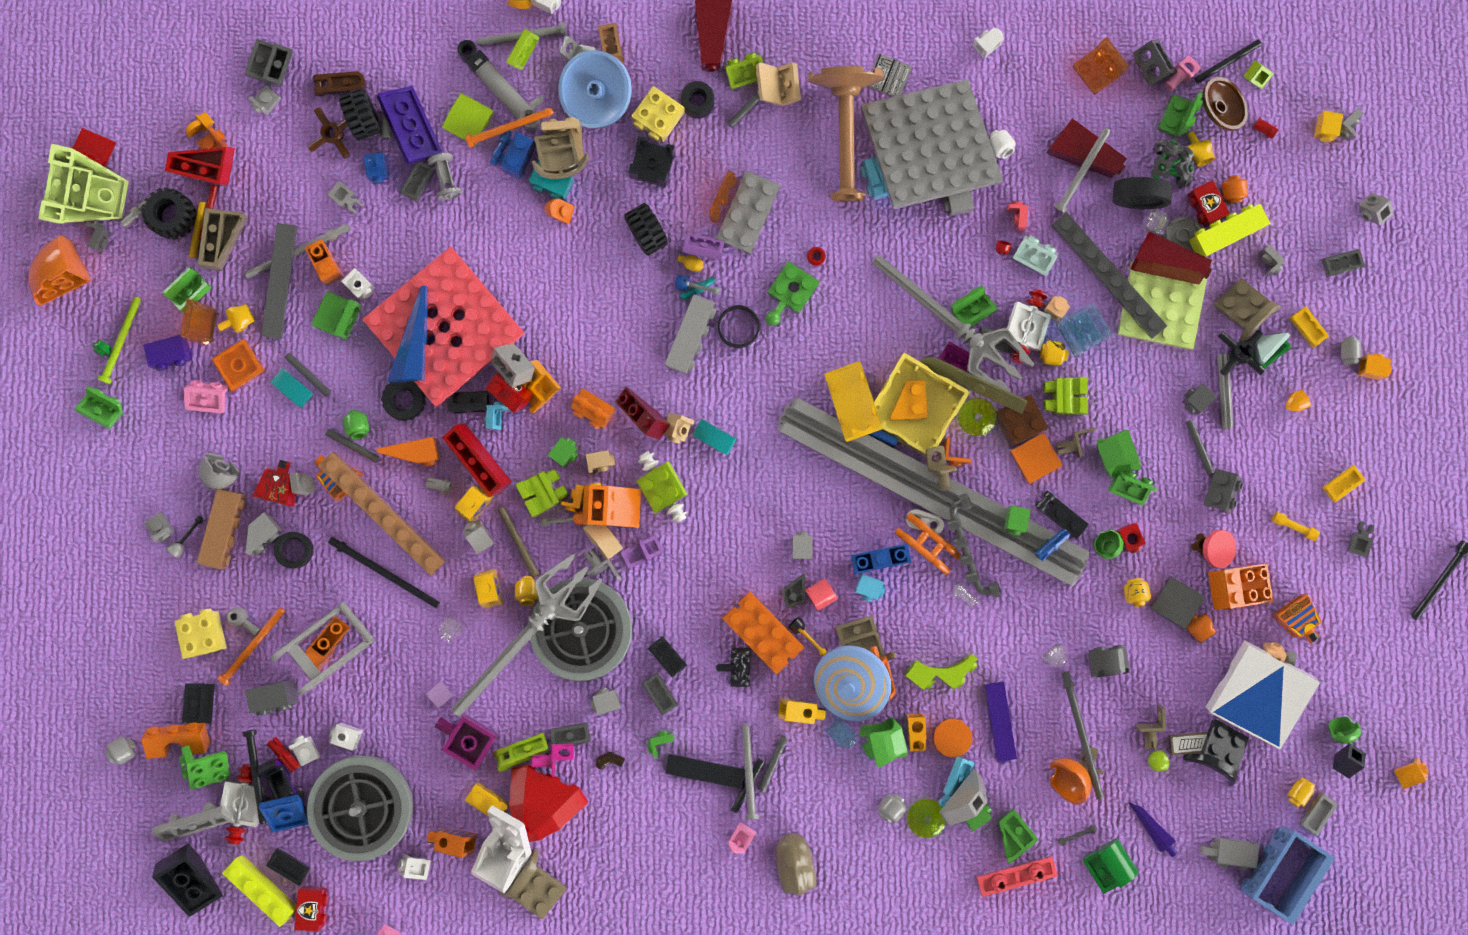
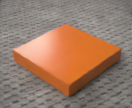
[211,339,265,391]
[1010,432,1063,484]

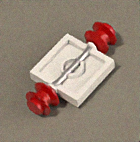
[1007,289,1051,364]
[220,764,266,845]

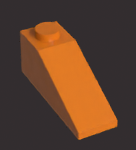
[376,437,441,467]

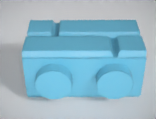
[860,157,889,200]

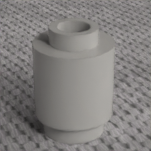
[1340,337,1362,365]

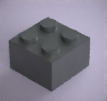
[245,680,299,716]

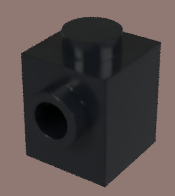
[1333,744,1366,779]

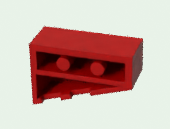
[165,147,235,185]

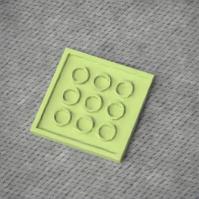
[1117,260,1207,350]

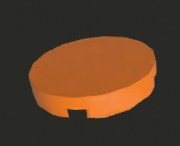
[933,718,972,758]

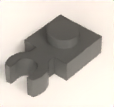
[1347,521,1375,558]

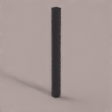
[1194,39,1262,84]

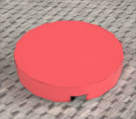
[1203,529,1236,568]

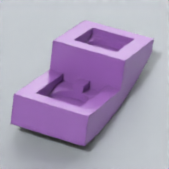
[619,535,664,570]

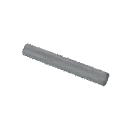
[1218,354,1233,429]

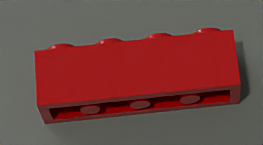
[442,423,512,497]

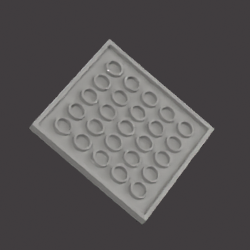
[860,79,1003,209]

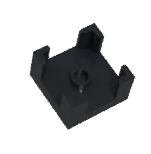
[628,136,676,187]

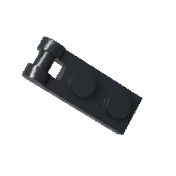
[1035,491,1089,539]

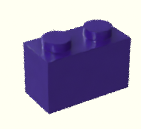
[143,335,192,371]

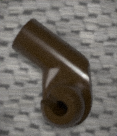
[596,752,625,769]

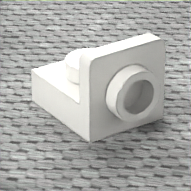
[288,735,320,767]
[398,854,431,880]

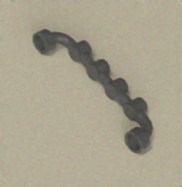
[947,493,1002,598]

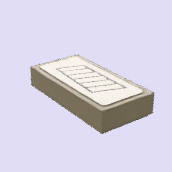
[1168,732,1208,755]

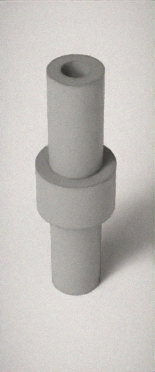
[120,197,149,228]

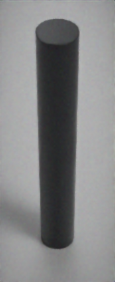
[731,758,765,814]

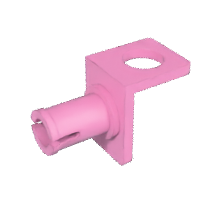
[1164,56,1201,91]

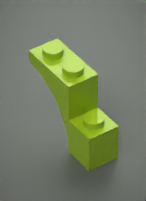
[904,653,978,690]

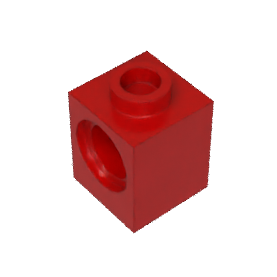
[1115,523,1146,554]

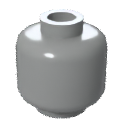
[105,736,137,765]
[877,793,906,824]

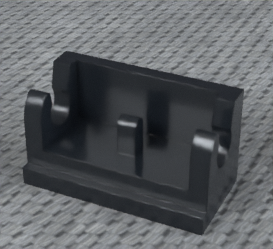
[448,391,489,414]

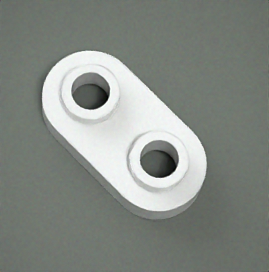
[906,509,944,534]

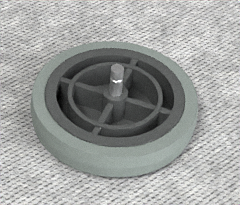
[530,578,632,681]
[307,756,413,861]

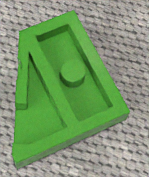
[998,808,1039,864]

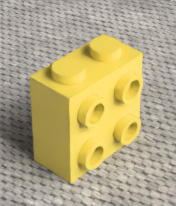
[631,86,685,143]
[174,609,227,659]

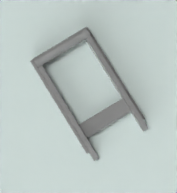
[270,602,376,696]

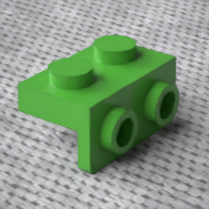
[163,267,212,314]
[951,285,997,328]
[75,386,123,429]
[1108,470,1157,506]

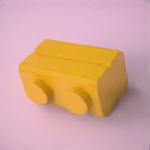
[465,782,509,817]

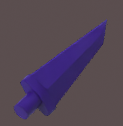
[1129,802,1178,857]

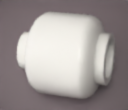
[989,130,1016,159]

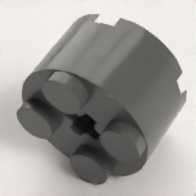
[1087,645,1130,677]

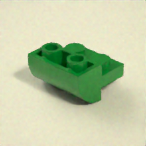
[1082,838,1139,894]

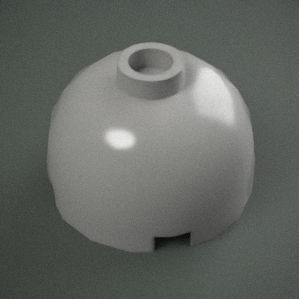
[198,453,240,489]

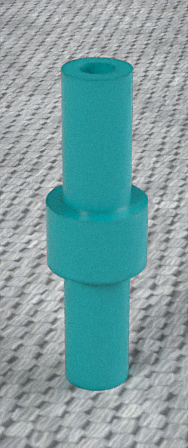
[680,276,716,301]

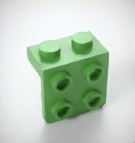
[179,745,230,790]

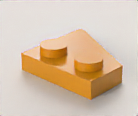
[890,380,928,421]

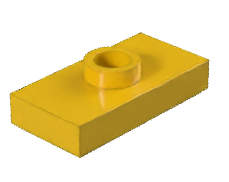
[1289,306,1329,348]
[1322,465,1366,503]

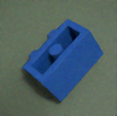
[489,131,536,179]

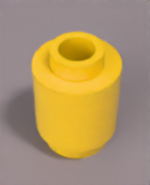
[1287,777,1315,808]

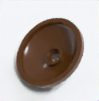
[1202,77,1248,131]

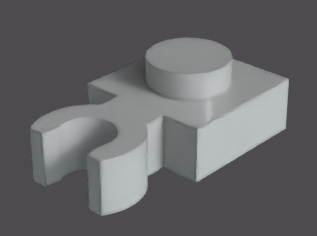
[327,181,363,214]

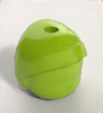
[1148,750,1169,772]

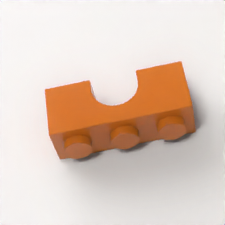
[141,722,210,759]

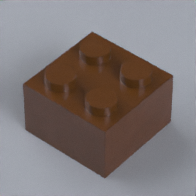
[993,394,1049,447]

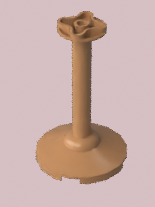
[808,66,884,202]

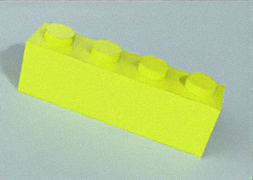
[1189,204,1271,257]
[222,855,297,927]

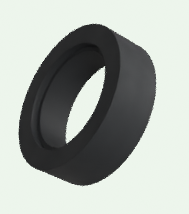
[1112,177,1173,209]

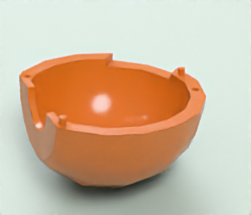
[1050,758,1092,805]

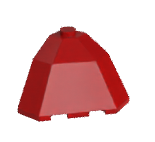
[509,764,588,842]

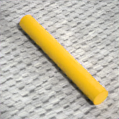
[188,202,206,259]

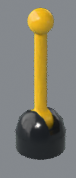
[788,616,827,656]

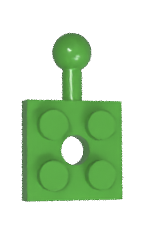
[765,261,820,326]

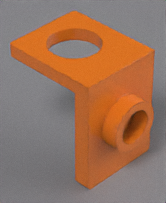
[944,437,971,467]

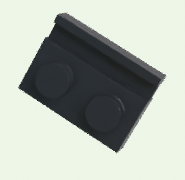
[182,683,215,724]

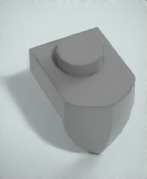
[290,472,315,496]

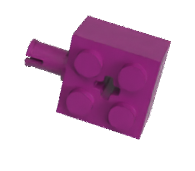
[434,715,499,770]

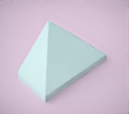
[1255,333,1290,365]

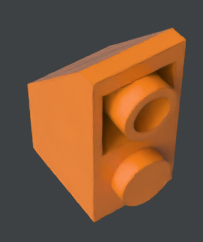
[305,239,344,285]

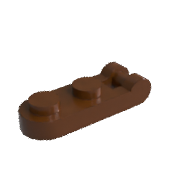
[313,71,366,96]

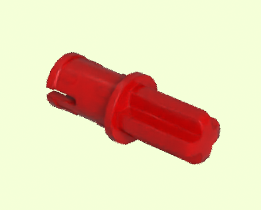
[266,737,300,772]

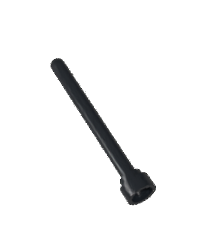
[1412,540,1468,620]

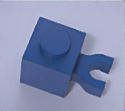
[364,153,389,184]

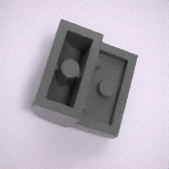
[244,39,293,87]

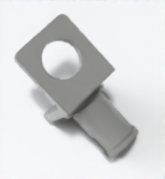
[584,548,622,581]

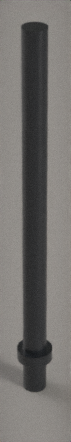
[328,537,440,609]

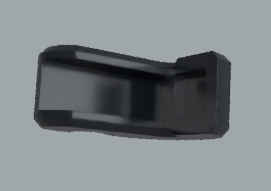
[257,758,298,800]

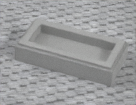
[1299,792,1338,836]

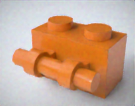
[570,388,616,429]

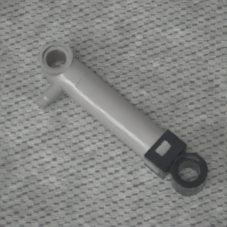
[457,40,544,132]

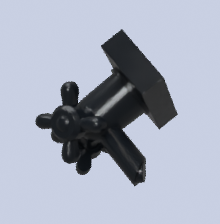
[716,647,750,687]

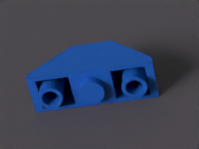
[850,544,912,574]

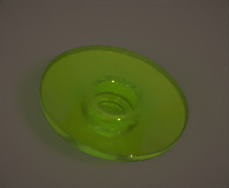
[958,398,997,436]
[907,798,946,838]

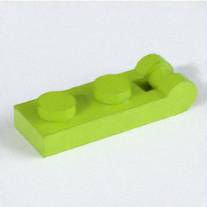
[493,733,550,772]

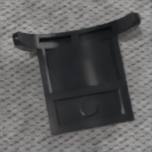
[1183,719,1249,786]

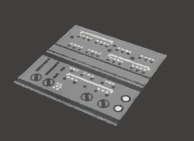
[868,54,912,97]

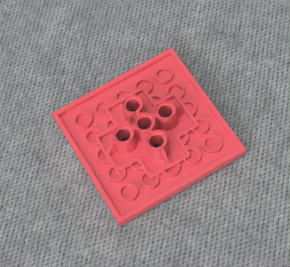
[362,246,525,407]

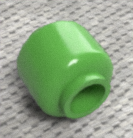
[342,410,370,440]

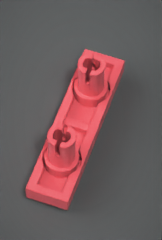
[976,856,1058,897]

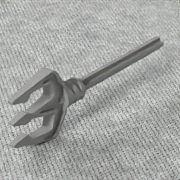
[872,255,1034,392]
[451,554,602,717]

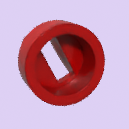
[996,240,1012,256]

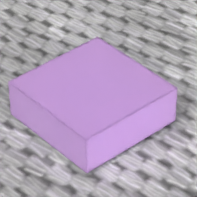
[426,681,454,709]

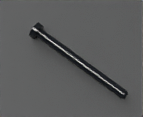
[242,729,266,824]

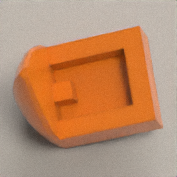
[544,199,575,224]

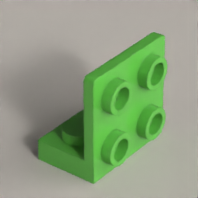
[1157,92,1203,138]
[312,291,362,341]

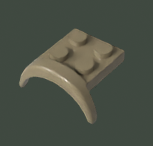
[532,131,589,179]
[1214,278,1281,342]
[835,615,896,661]
[498,848,567,919]

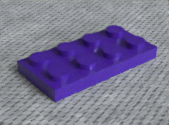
[377,86,443,164]

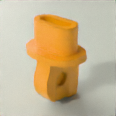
[185,112,214,138]

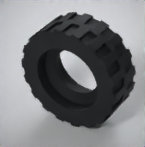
[381,381,426,421]

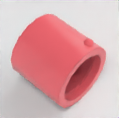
[805,578,838,611]

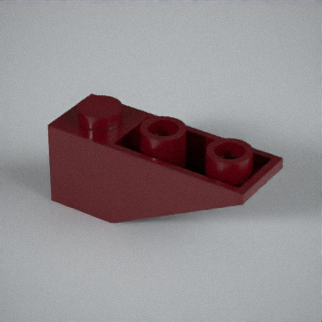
[615,386,670,440]

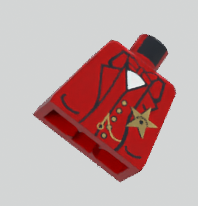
[253,460,296,507]

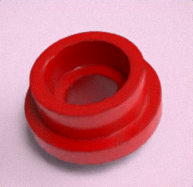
[807,247,826,266]

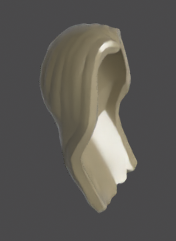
[776,833,817,896]

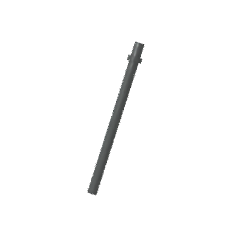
[1061,671,1104,800]

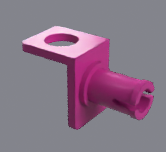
[532,744,574,777]

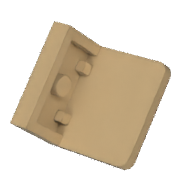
[756,62,801,106]
[541,118,584,161]

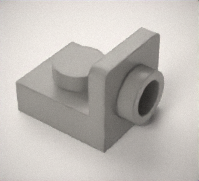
[248,85,281,115]
[1340,108,1364,141]
[1259,245,1286,277]
[144,512,175,543]

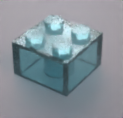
[1056,303,1113,358]

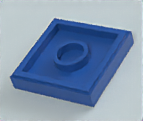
[259,795,309,832]

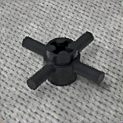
[1218,330,1266,376]

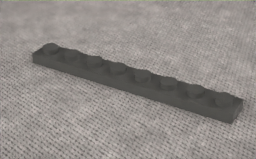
[1052,212,1167,339]

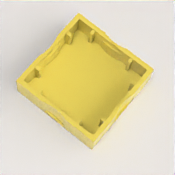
[874,353,970,458]

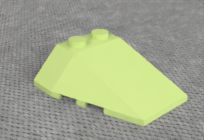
[38,144,129,224]

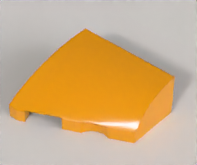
[523,360,561,414]

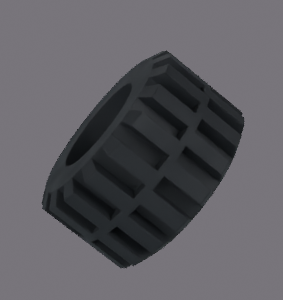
[339,87,381,141]
[141,188,196,240]
[624,203,668,256]

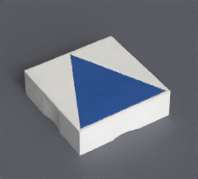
[1205,640,1320,749]

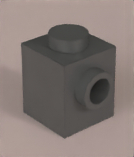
[1182,384,1217,415]

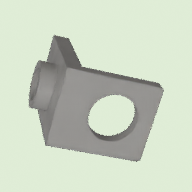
[559,36,597,61]

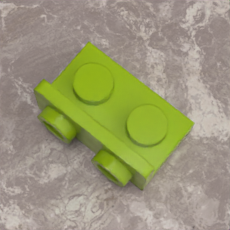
[723,52,763,89]

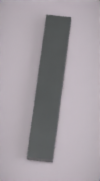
[261,223,298,339]

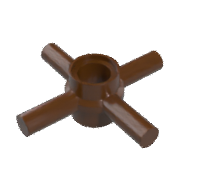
[307,107,350,159]

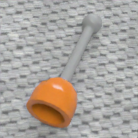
[541,510,583,527]

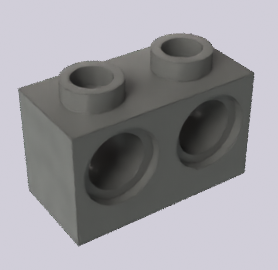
[1133,39,1177,85]

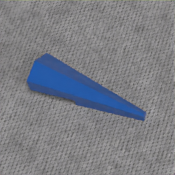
[387,285,428,382]

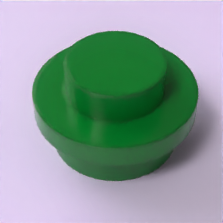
[92,340,111,357]

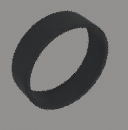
[718,305,760,348]

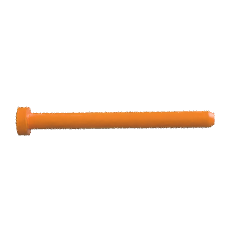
[465,108,553,148]
[217,607,285,686]

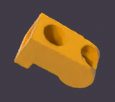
[906,713,926,752]

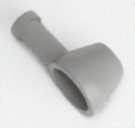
[227,607,261,637]

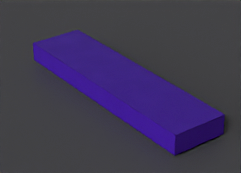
[984,681,1017,762]

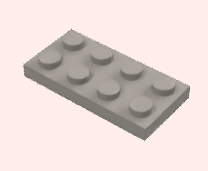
[716,171,781,255]

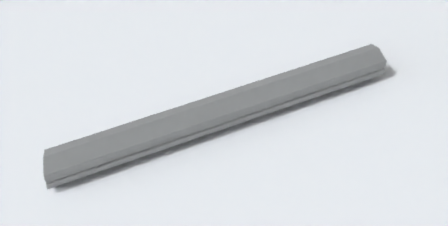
[777,397,1090,587]

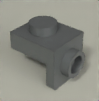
[85,221,111,253]

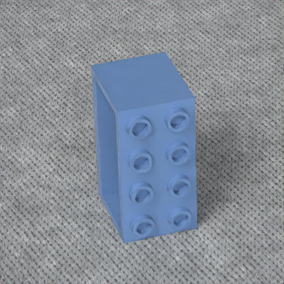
[1240,825,1335,925]

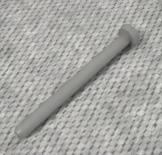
[477,22,567,46]
[1054,128,1110,213]
[742,724,759,820]

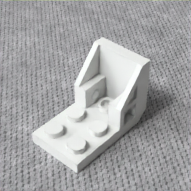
[471,805,531,893]

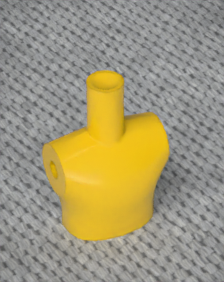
[1186,131,1215,167]
[217,304,255,333]

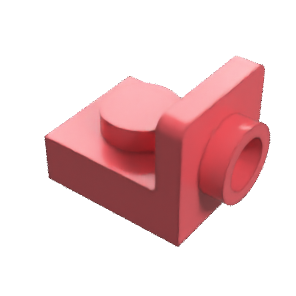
[1006,202,1028,232]

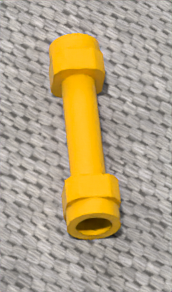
[1272,512,1320,541]

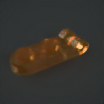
[709,170,738,223]

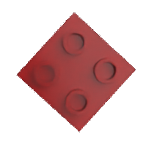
[70,128,117,167]

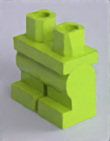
[1043,377,1088,416]
[515,470,569,518]

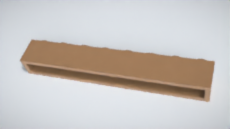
[318,452,446,576]

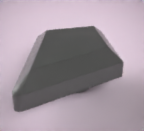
[781,574,805,609]

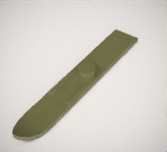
[919,357,1027,414]

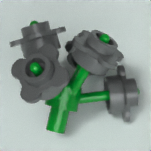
[1151,139,1194,189]

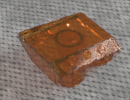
[180,299,219,344]

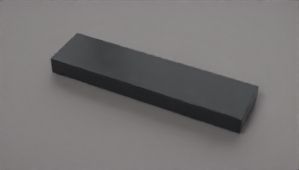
[665,754,745,789]

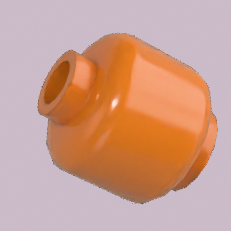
[1222,175,1248,203]

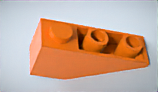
[304,616,351,671]

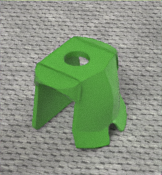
[1096,429,1140,478]
[859,717,908,768]

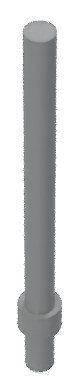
[245,223,351,279]

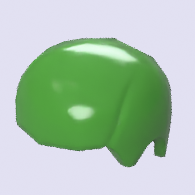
[1094,529,1124,559]
[1328,716,1361,744]

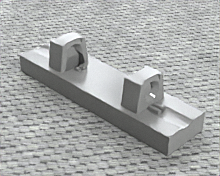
[152,803,233,842]

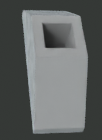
[940,769,987,826]

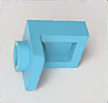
[484,402,511,430]

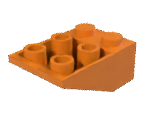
[582,485,641,528]
[1208,563,1273,610]

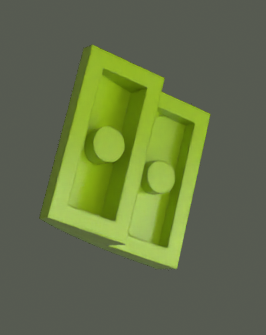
[442,93,494,145]

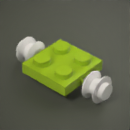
[636,451,688,523]

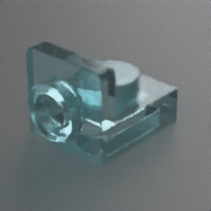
[826,718,857,749]

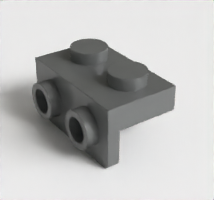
[1204,469,1243,514]

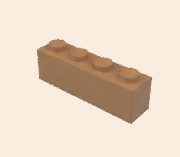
[197,489,246,569]

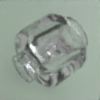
[1141,209,1169,236]

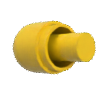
[677,254,703,272]

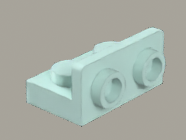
[1013,235,1058,276]

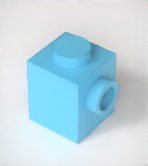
[855,574,886,602]

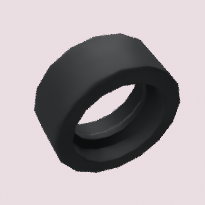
[274,532,313,569]

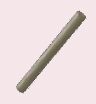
[498,506,539,577]

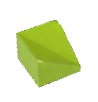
[1244,60,1274,89]

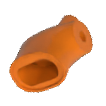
[1186,613,1217,643]

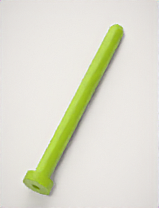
[97,297,141,384]

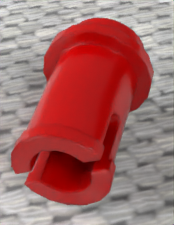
[1252,117,1279,139]

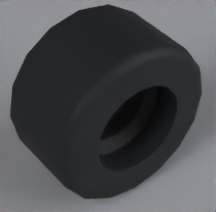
[681,81,714,119]

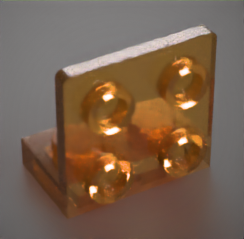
[1072,37,1130,95]

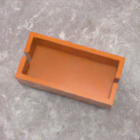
[722,592,804,675]

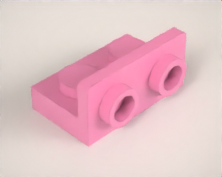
[184,380,228,413]

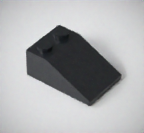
[152,843,223,917]

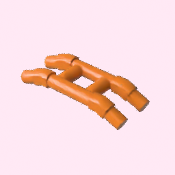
[894,512,962,575]

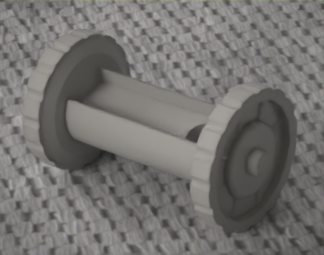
[427,153,462,200]

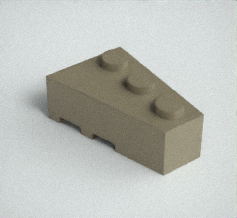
[198,208,248,271]

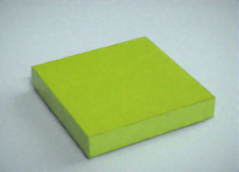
[506,28,540,70]

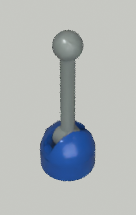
[674,275,720,295]

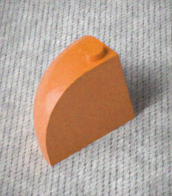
[28,236,92,306]

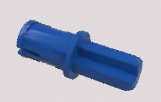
[1034,529,1070,562]

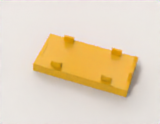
[824,361,883,442]

